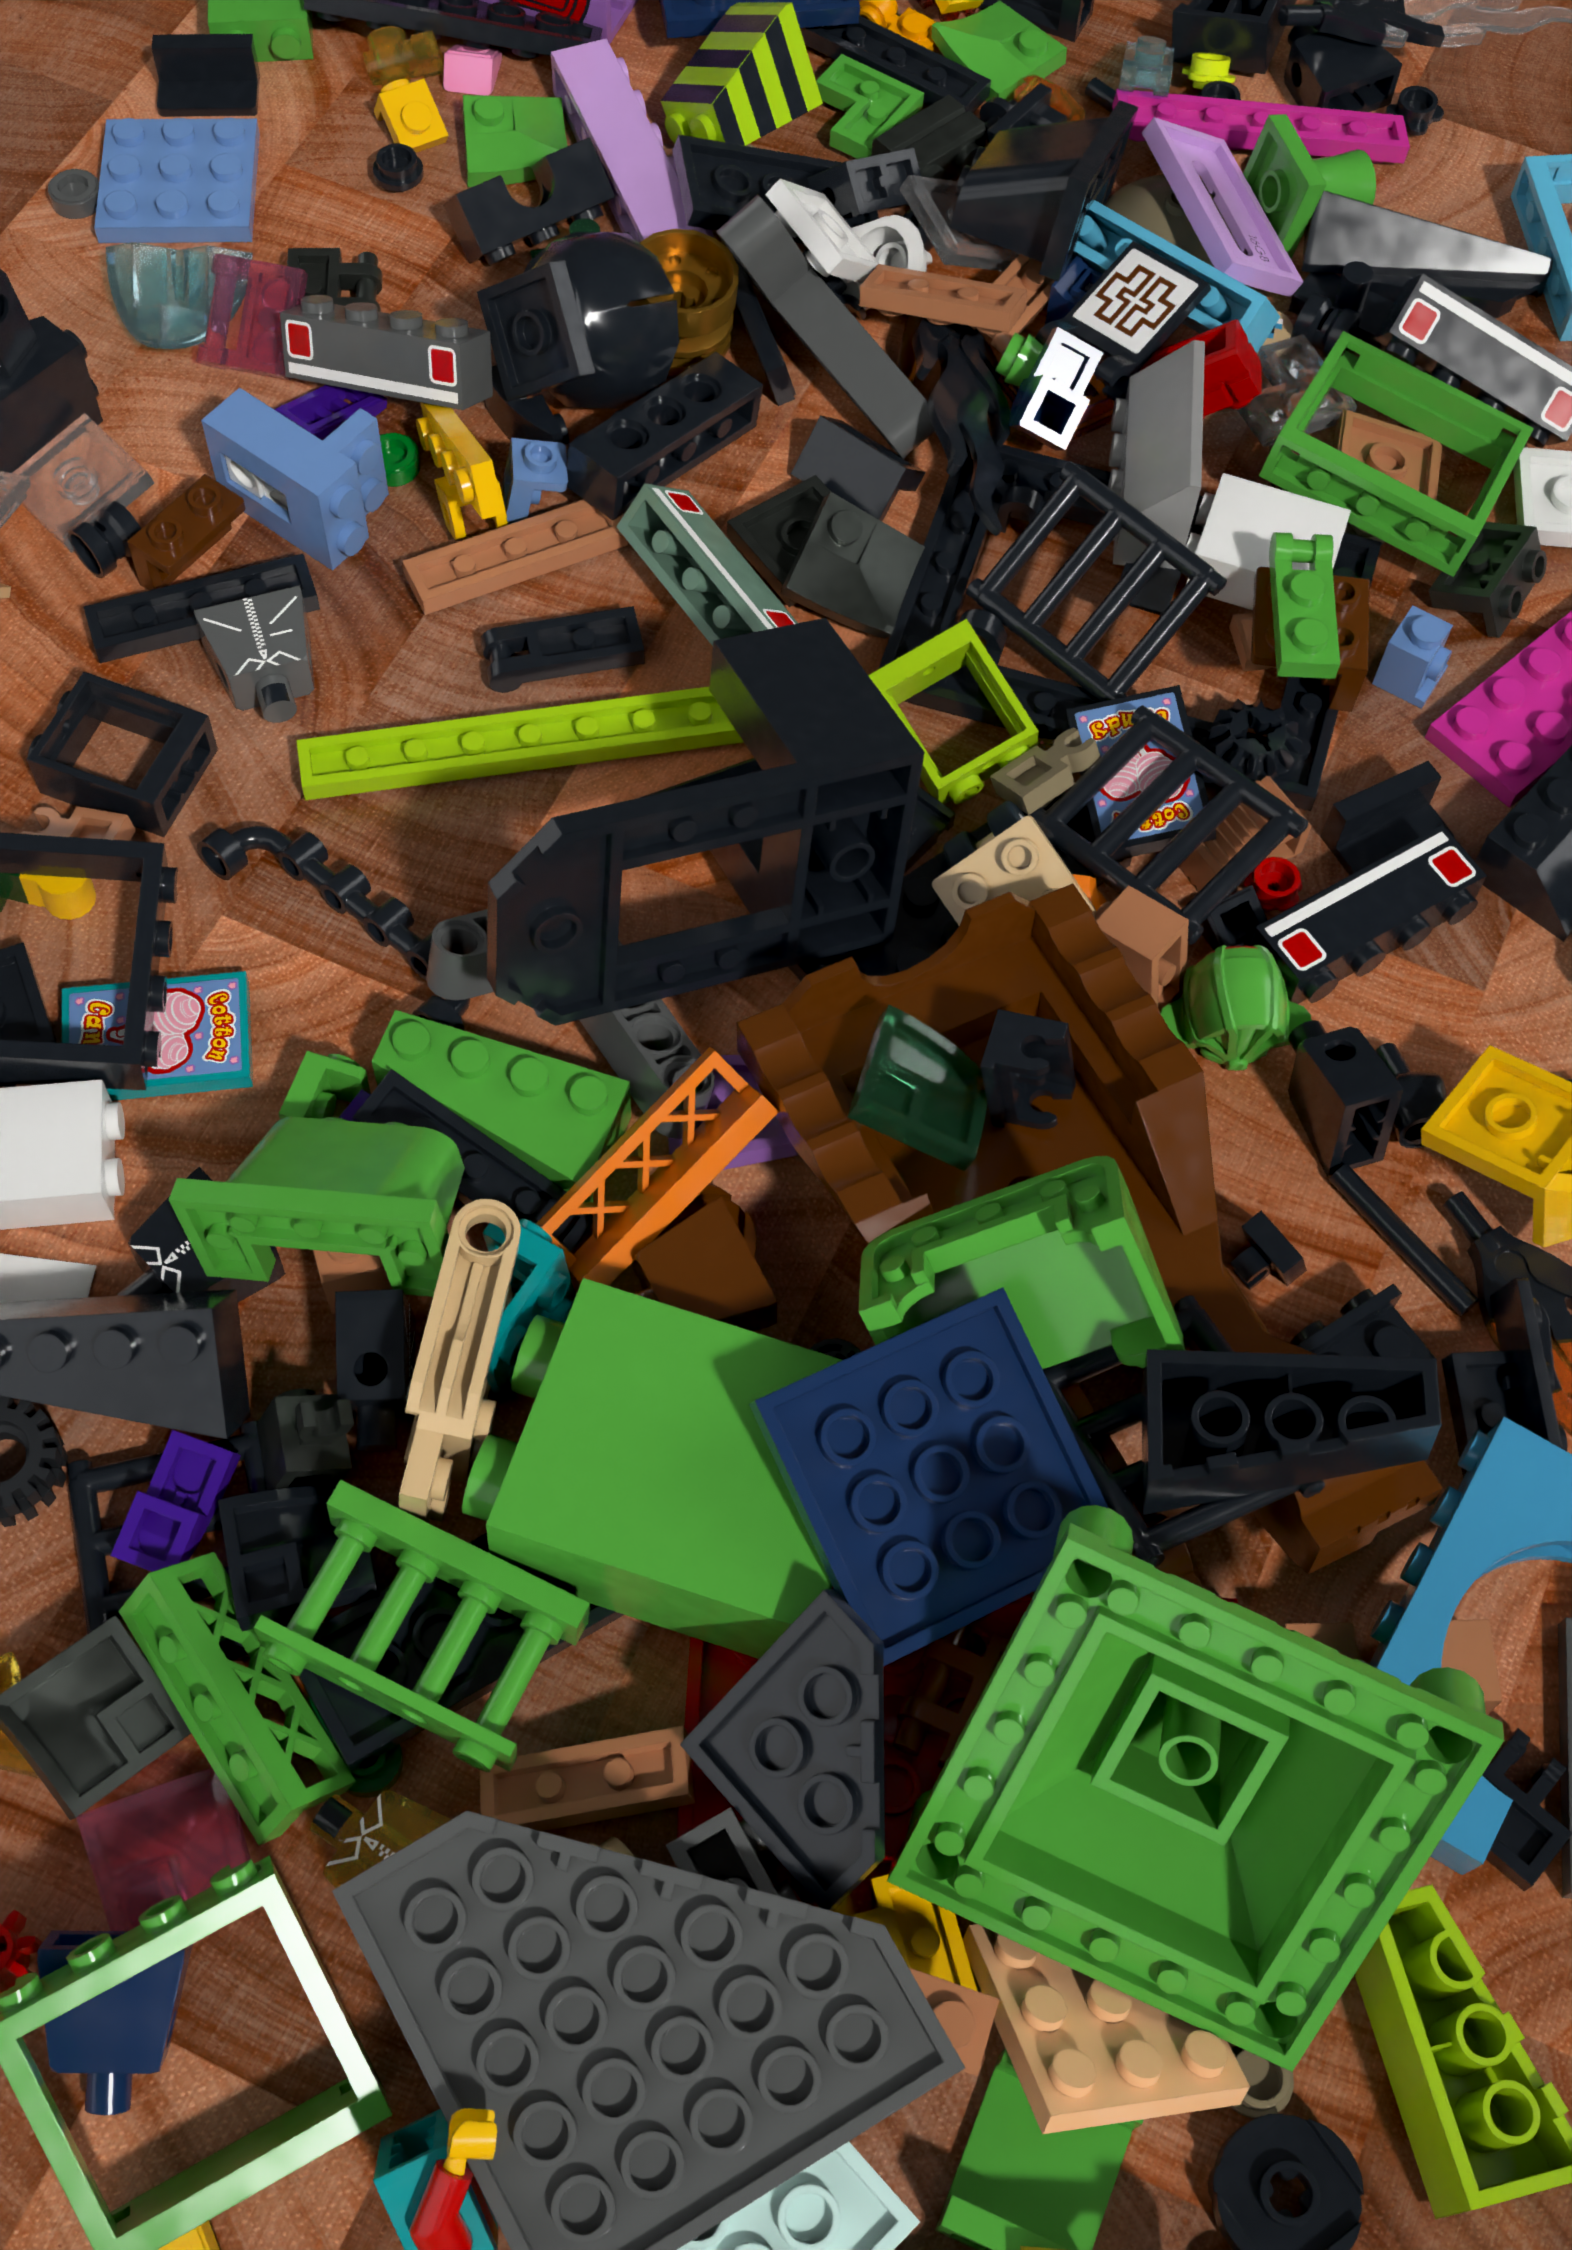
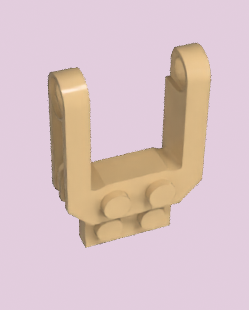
[399,1199,521,1523]

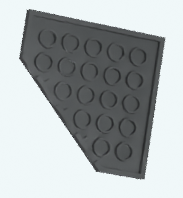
[332,1811,965,2250]

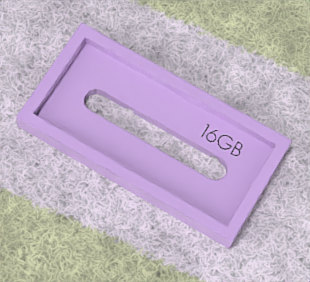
[1142,117,1303,297]

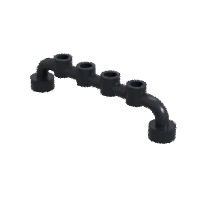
[197,825,470,1030]

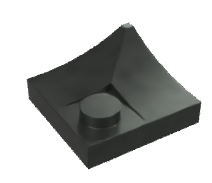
[779,492,925,639]
[0,1615,191,1820]

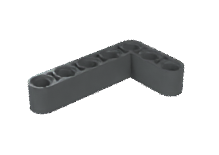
[716,194,935,458]
[426,909,715,1140]

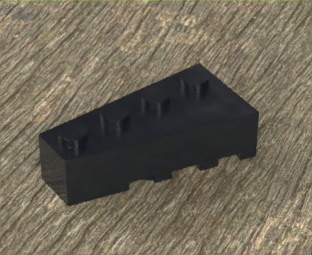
[0,1289,251,1439]
[1141,1349,1442,1515]

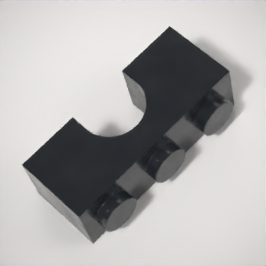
[443,137,615,266]

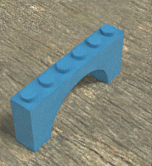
[1359,1417,1572,1875]

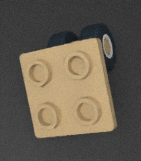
[932,801,1096,926]

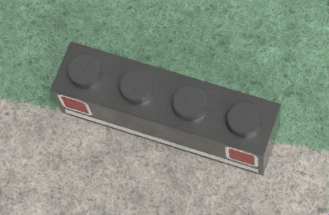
[280,295,493,410]

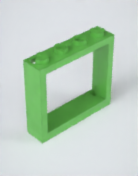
[1259,331,1534,577]
[0,1855,392,2250]

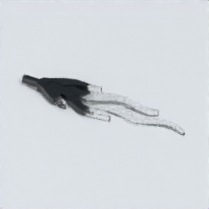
[1278,0,1572,48]

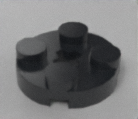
[1207,2114,1364,2250]

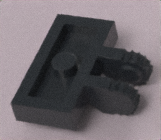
[1482,1728,1572,1891]

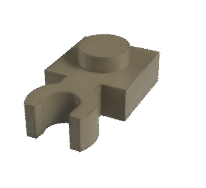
[990,728,1101,815]

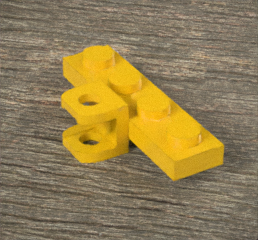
[416,402,508,540]

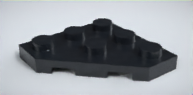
[680,1589,885,1911]

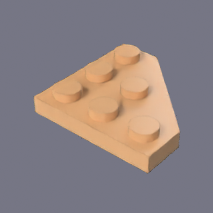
[963,1924,1250,2135]

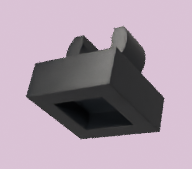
[1230,1210,1307,1290]

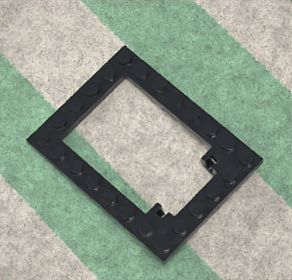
[878,437,1382,811]

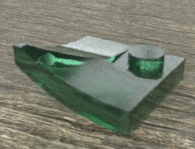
[847,1005,987,1171]

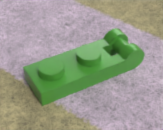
[1269,532,1340,679]

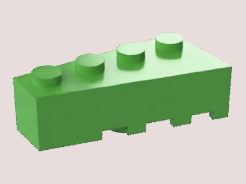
[371,1010,631,1202]

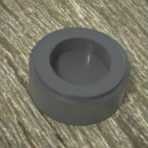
[48,169,99,219]

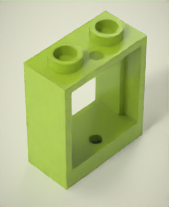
[868,618,1039,804]

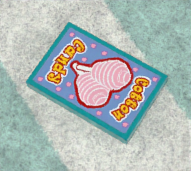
[62,971,253,1101]

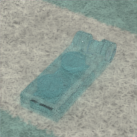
[1119,36,1175,97]

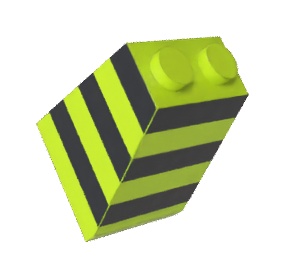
[660,2,823,146]

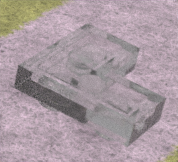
[1237,334,1358,447]

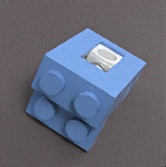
[201,387,389,571]

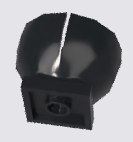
[477,232,679,409]

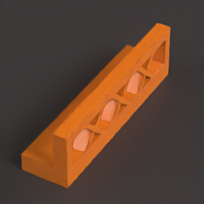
[536,1047,779,1286]

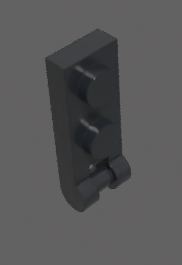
[480,606,645,693]

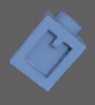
[502,438,568,524]

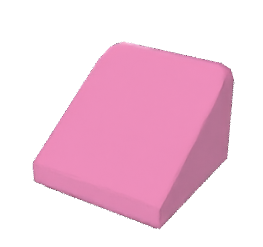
[443,44,502,96]

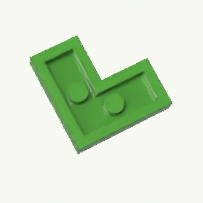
[816,54,924,159]

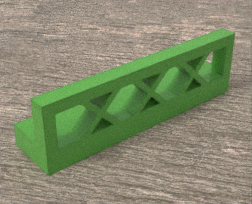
[119,1552,356,1846]

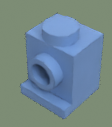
[1372,605,1453,709]

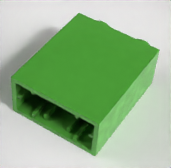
[462,1278,842,1659]

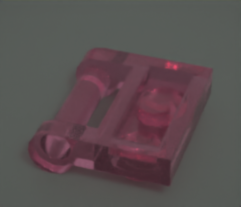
[196,254,308,380]

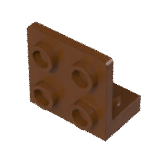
[1251,567,1370,712]

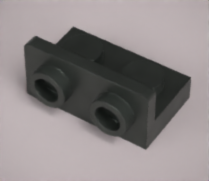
[1429,522,1547,638]

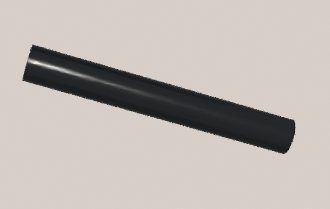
[1329,1164,1479,1317]

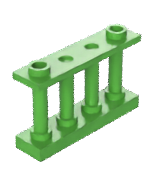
[254,1479,590,1772]

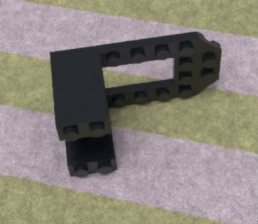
[487,618,925,1026]

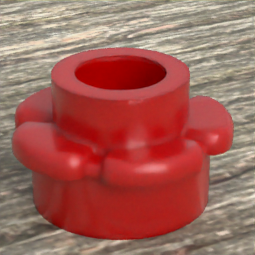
[1244,857,1302,912]

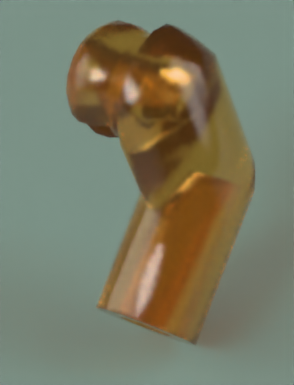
[1014,74,1085,122]

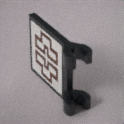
[1035,241,1211,402]

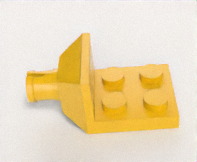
[1421,1045,1572,1248]

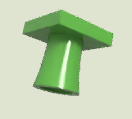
[1243,114,1376,259]

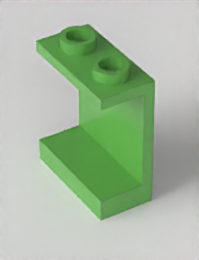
[934,2048,1144,2250]

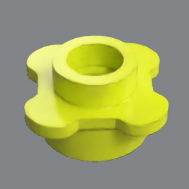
[1182,53,1236,90]

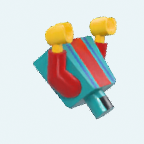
[373,2108,498,2250]

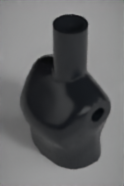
[1375,1043,1447,1148]

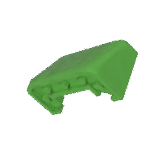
[858,1156,1185,1369]

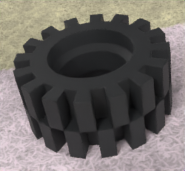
[0,1396,68,1527]

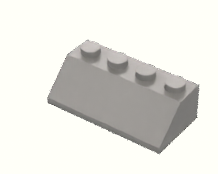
[1108,340,1205,569]

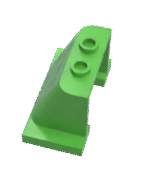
[169,1117,465,1297]

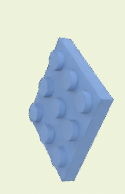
[94,118,260,243]

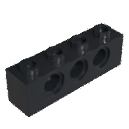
[567,352,763,520]

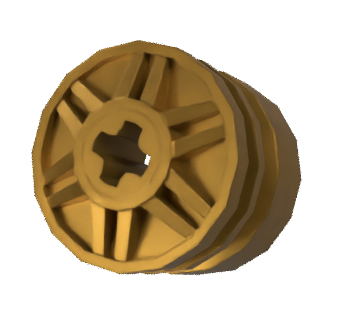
[626,229,738,376]

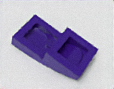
[110,1430,241,1572]

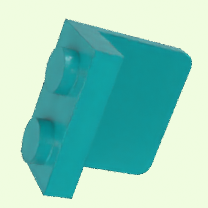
[482,1219,576,1400]

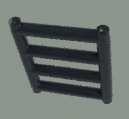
[966,461,1227,702]
[1030,705,1308,945]
[1043,1295,1325,1568]
[67,1421,291,1674]

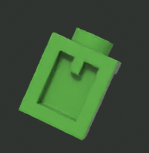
[279,1051,371,1119]

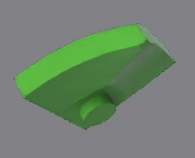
[931,0,1067,102]
[462,95,568,187]

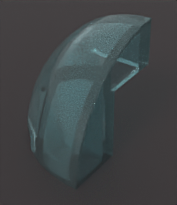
[106,242,253,349]

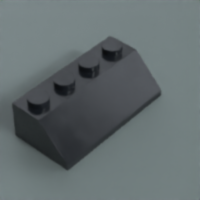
[1475,745,1572,942]

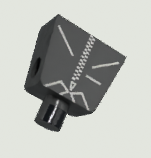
[194,585,315,723]

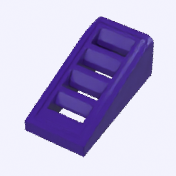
[274,385,387,441]

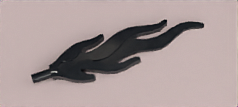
[912,318,1010,536]

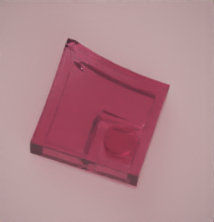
[76,1768,251,1931]

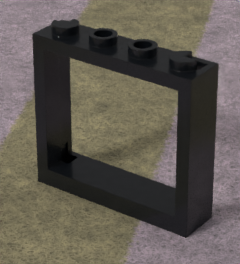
[0,833,178,1090]

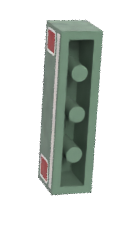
[616,483,798,646]

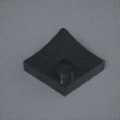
[218,1486,380,1632]

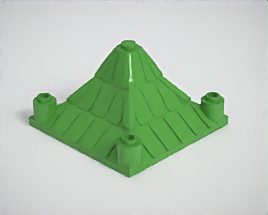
[887,1505,1504,2072]

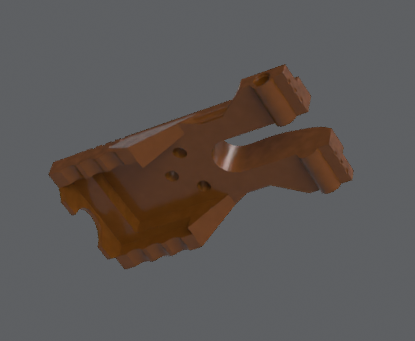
[736,883,1443,1599]

